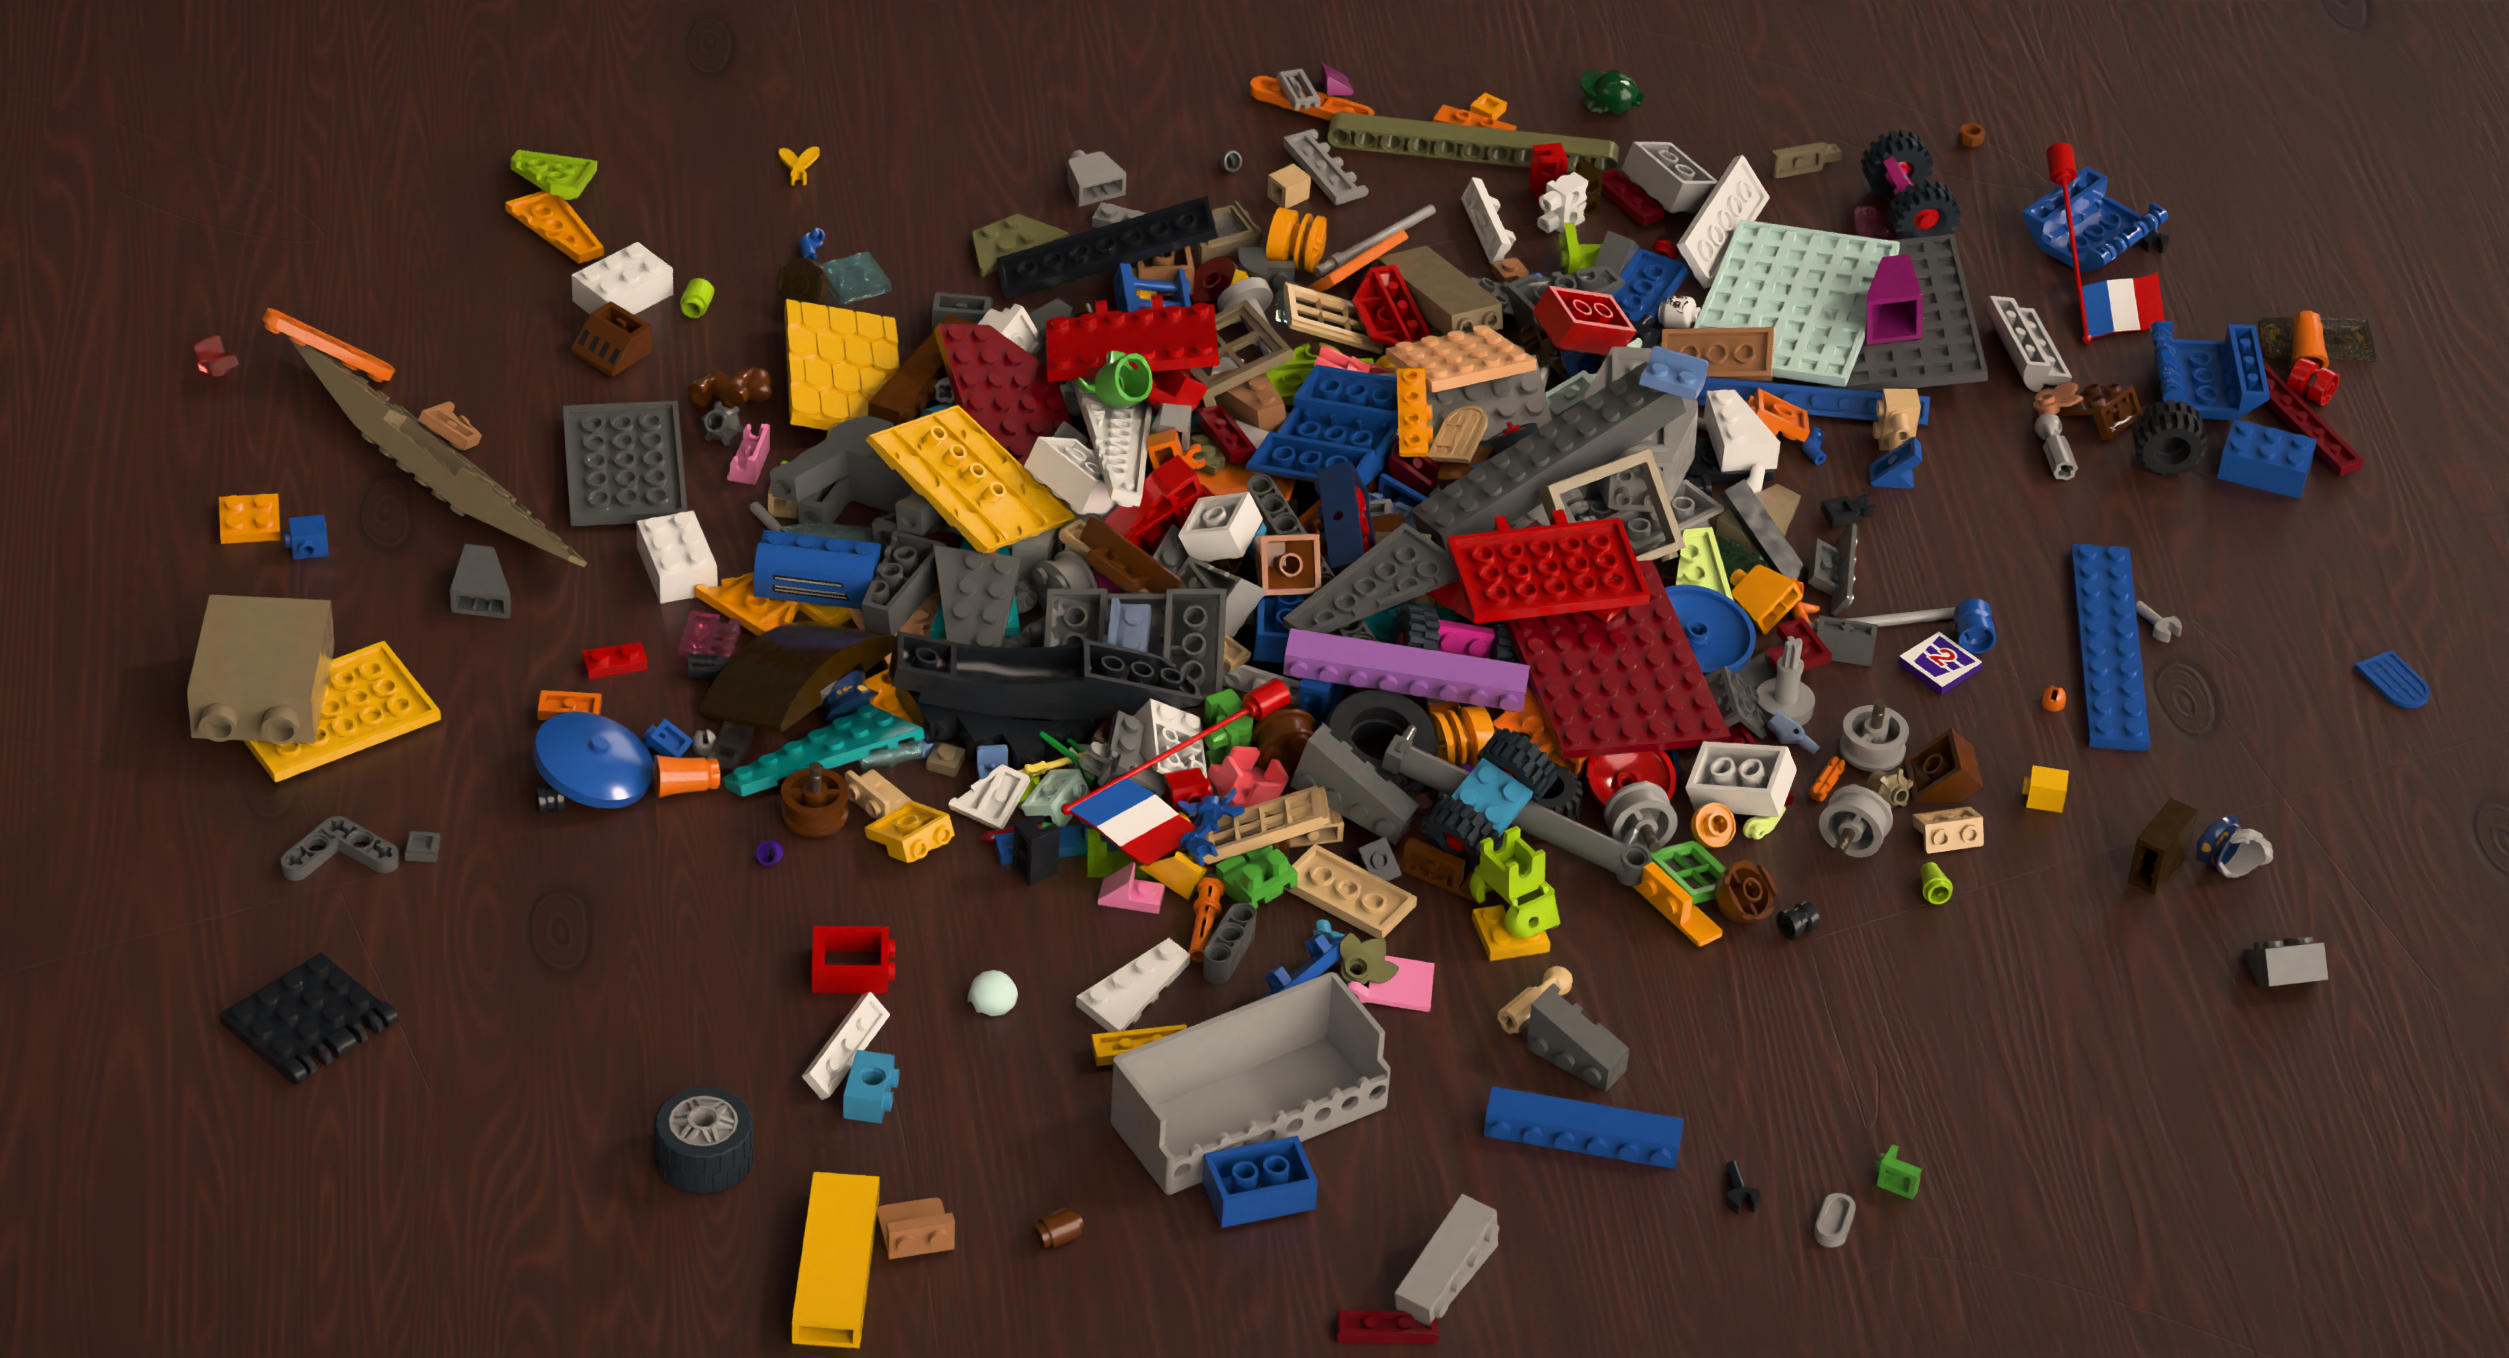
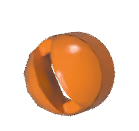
[2041,685,2066,711]

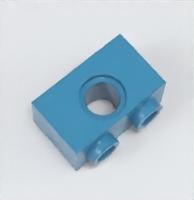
[843,1050,900,1124]

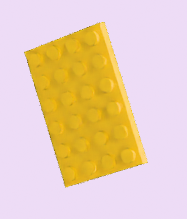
[243,641,441,783]

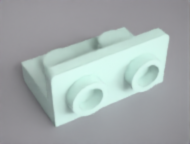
[1021,769,1090,827]

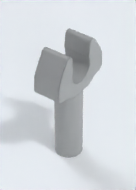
[2135,601,2182,643]

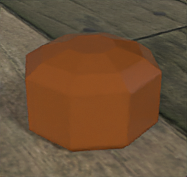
[1958,123,1985,147]

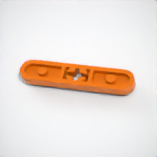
[1250,76,1374,121]
[262,308,395,383]

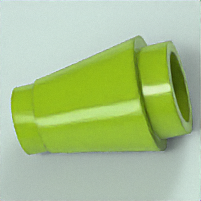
[1920,862,1953,904]

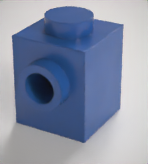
[284,515,329,560]

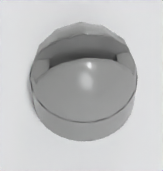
[692,729,717,756]

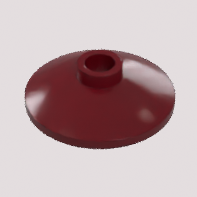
[1190,256,1237,304]

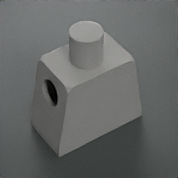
[1067,150,1126,207]

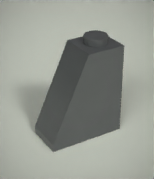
[450,544,511,619]

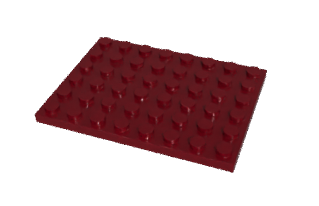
[1502,560,1731,759]

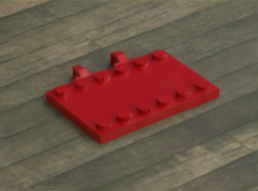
[1046,295,1220,382]
[1447,509,1650,624]

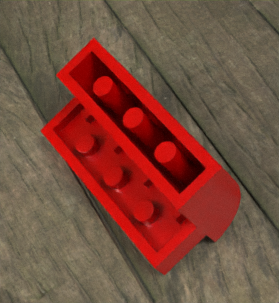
[1145,369,1208,412]

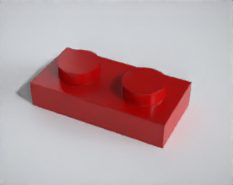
[582,642,648,679]

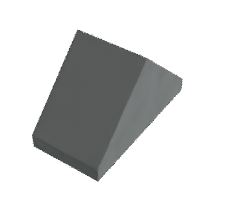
[1593,231,1640,276]

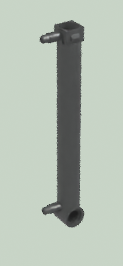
[1381,725,1652,887]

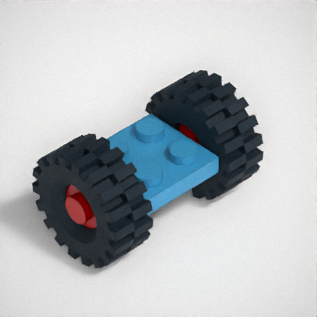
[1421,728,1558,872]

